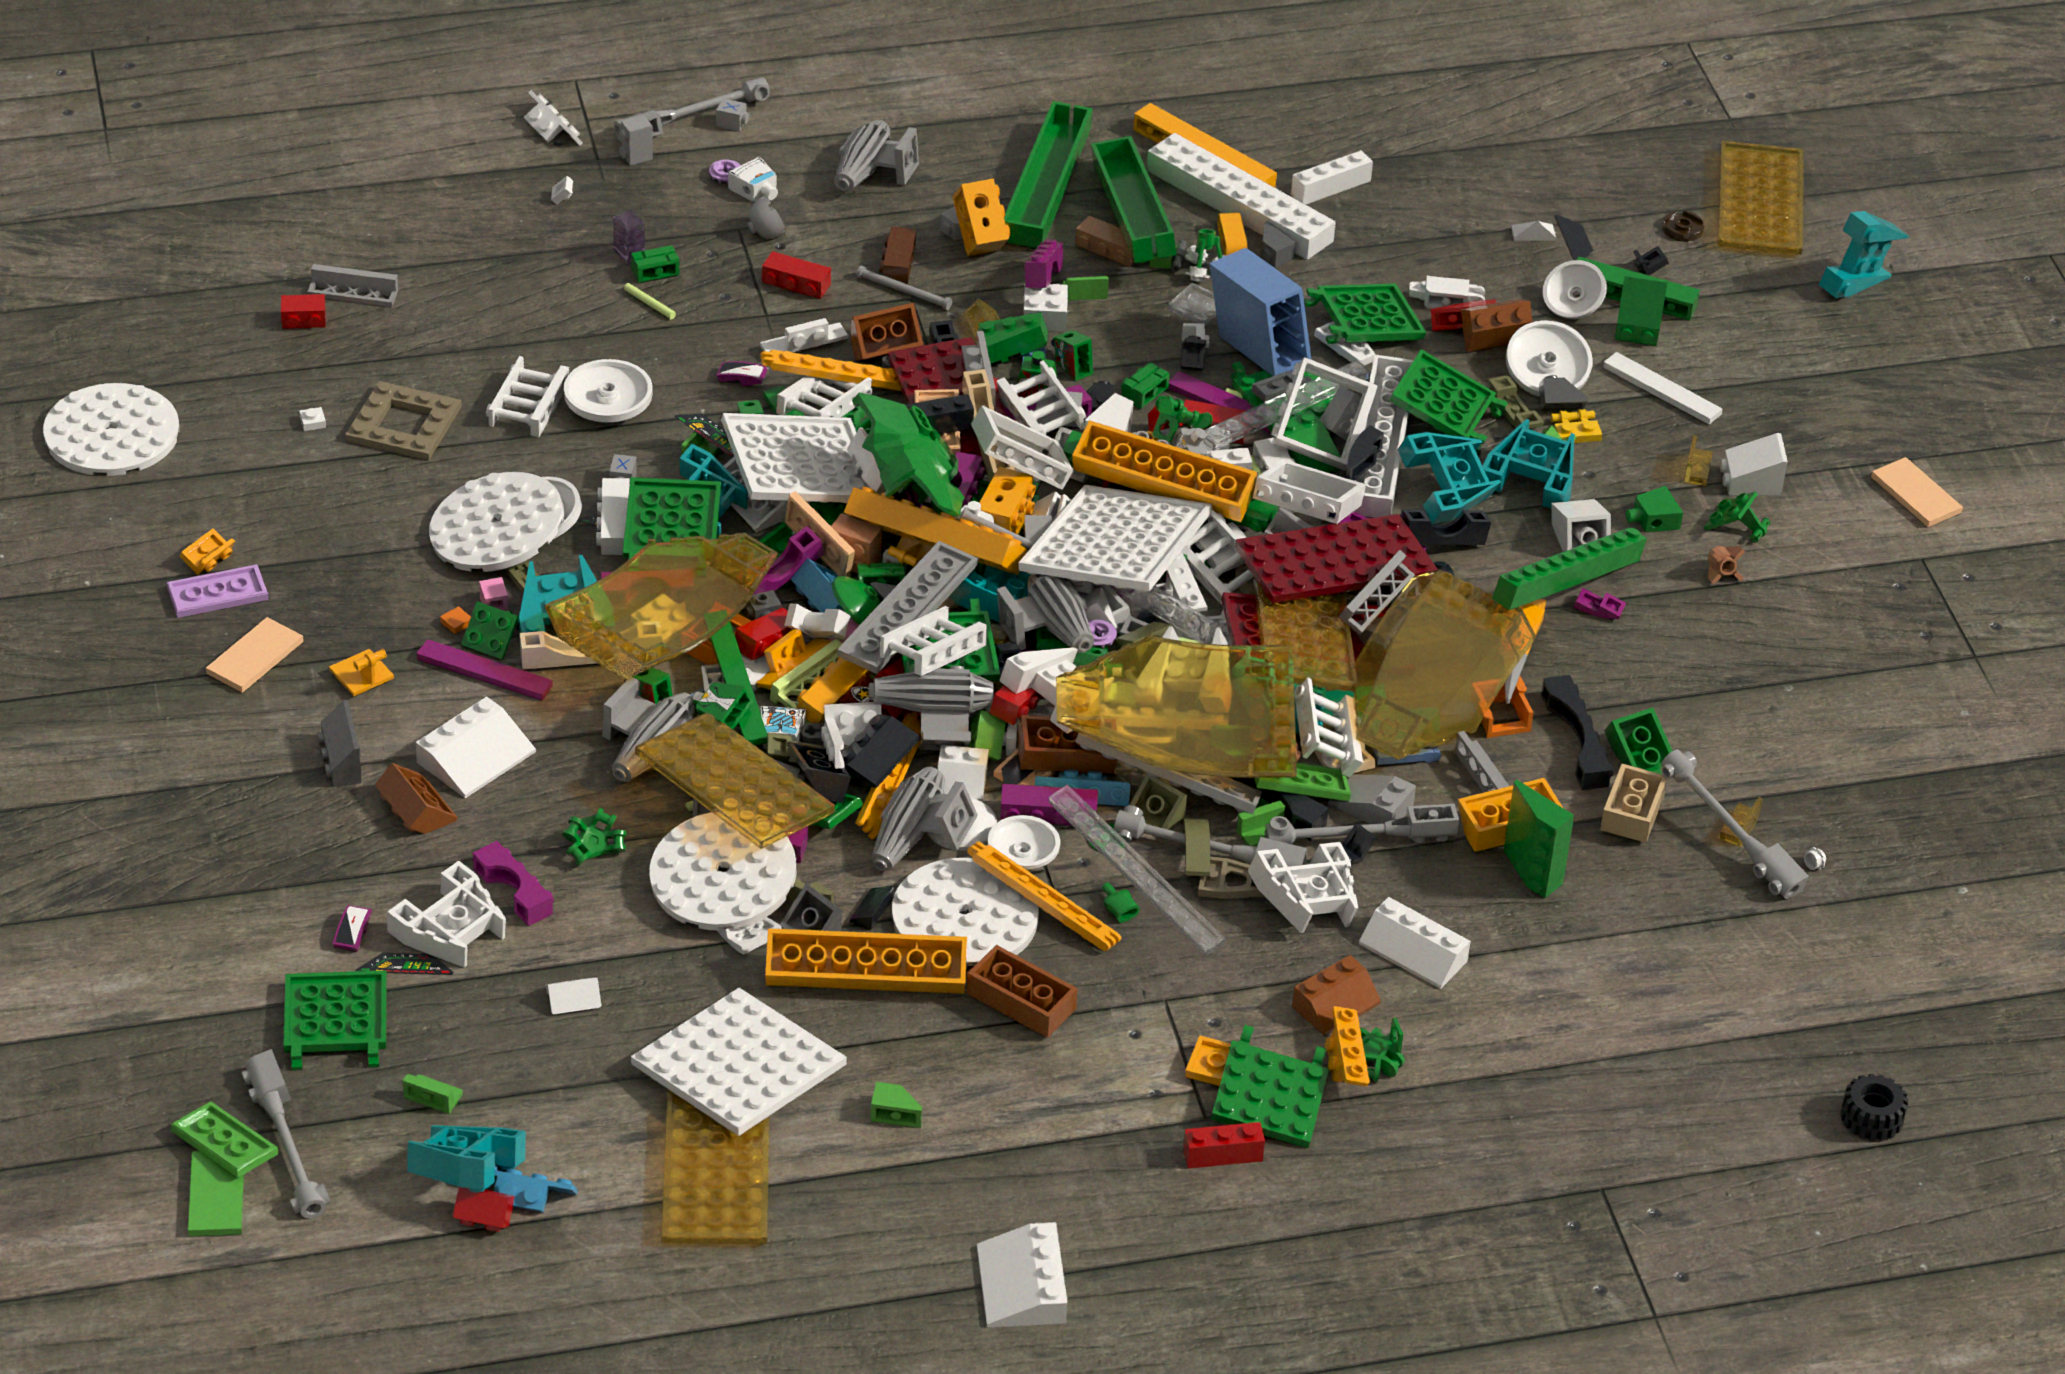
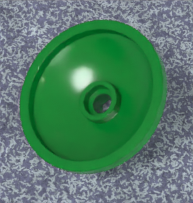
[832,576,881,625]

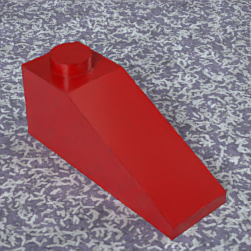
[1430,299,1497,331]

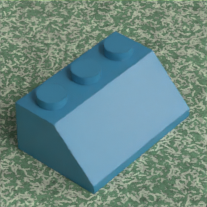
[791,558,852,619]

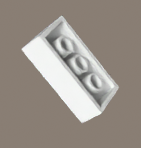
[1359,897,1470,989]

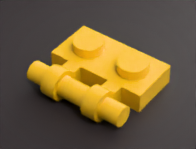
[1551,409,1602,443]

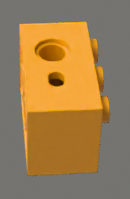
[952,179,1010,257]
[979,466,1036,534]

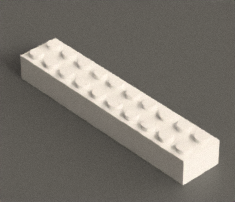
[1147,133,1336,260]
[1354,355,1414,518]

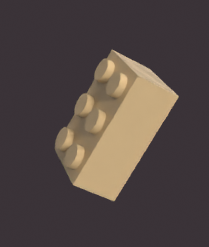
[1600,764,1667,843]

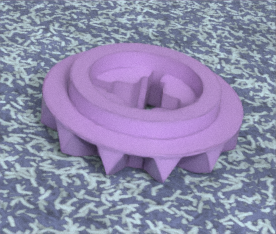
[709,160,741,184]
[1088,620,1117,648]

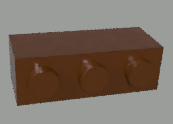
[879,226,916,284]

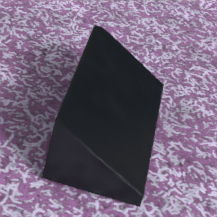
[850,886,893,930]

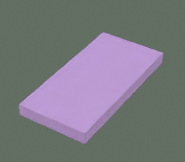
[166,565,268,618]

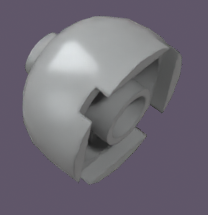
[747,196,786,239]

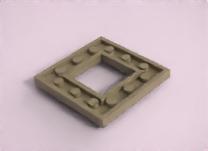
[345,381,462,461]

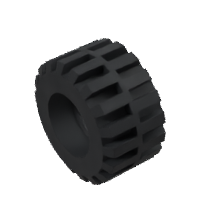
[1841,1074,1908,1141]

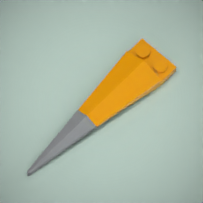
[1498,599,1546,704]

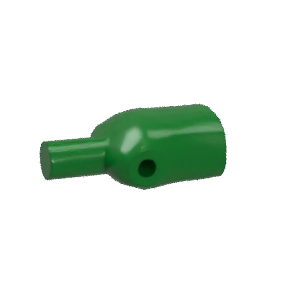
[1102,882,1140,923]

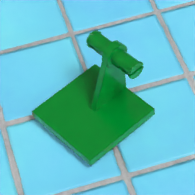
[1704,491,1771,543]
[461,601,519,660]

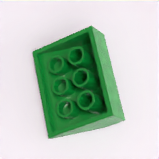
[1503,779,1574,898]

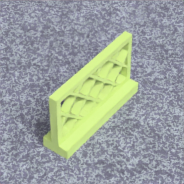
[769,638,875,724]

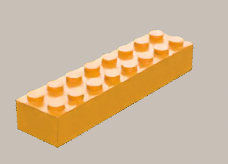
[1072,420,1257,522]
[844,486,1027,575]
[765,928,967,994]

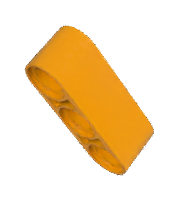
[1217,213,1247,256]

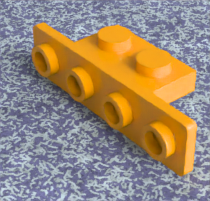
[756,629,831,690]
[1325,1006,1369,1087]

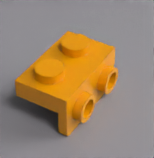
[179,529,235,576]

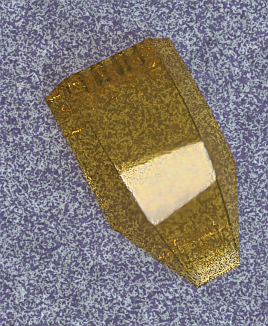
[545,533,778,680]
[1351,569,1537,760]
[1056,634,1297,777]

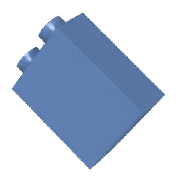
[1209,248,1311,376]

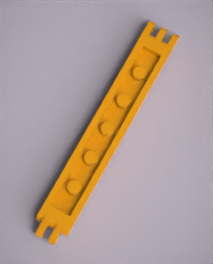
[760,350,902,391]
[855,711,921,839]
[967,841,1121,951]

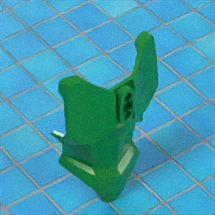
[852,393,965,517]

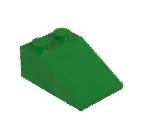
[1615,274,1668,346]
[1273,411,1341,474]
[1604,707,1673,774]

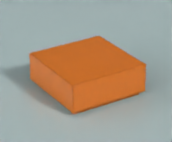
[440,606,471,634]

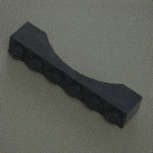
[1541,675,1614,790]
[1195,745,1329,841]

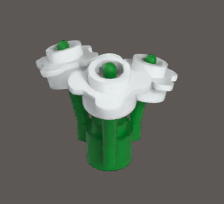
[1185,229,1226,282]

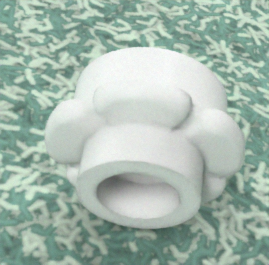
[1804,847,1826,870]

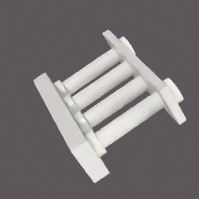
[486,356,569,437]
[996,360,1086,435]
[776,376,872,418]
[1182,509,1254,607]
[1155,551,1207,643]
[880,606,986,676]
[1294,677,1363,778]

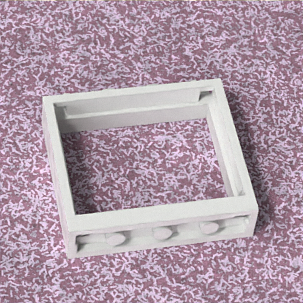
[1271,357,1378,471]
[971,405,1073,489]
[1253,459,1366,524]

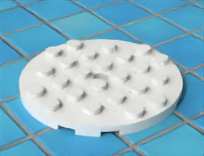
[43,383,179,476]
[429,472,564,572]
[650,811,797,930]
[892,858,1039,969]

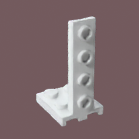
[821,702,882,769]

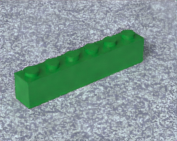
[1577,256,1700,321]

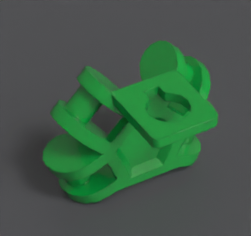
[1152,395,1213,443]
[562,807,626,867]
[1360,1017,1405,1082]

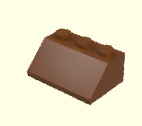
[1461,299,1533,352]
[850,303,923,361]
[375,763,458,834]
[1292,955,1381,1036]

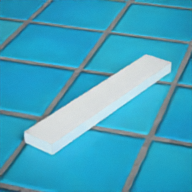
[1603,352,1723,424]

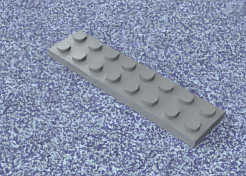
[837,541,978,674]
[1075,720,1262,814]

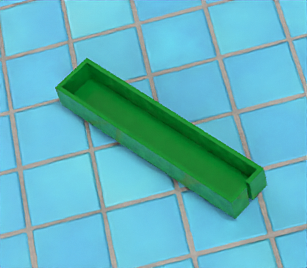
[1004,101,1093,248]
[1091,136,1177,263]

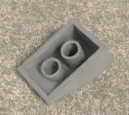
[1328,774,1416,824]

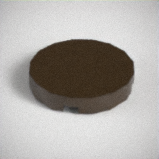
[1662,211,1704,242]

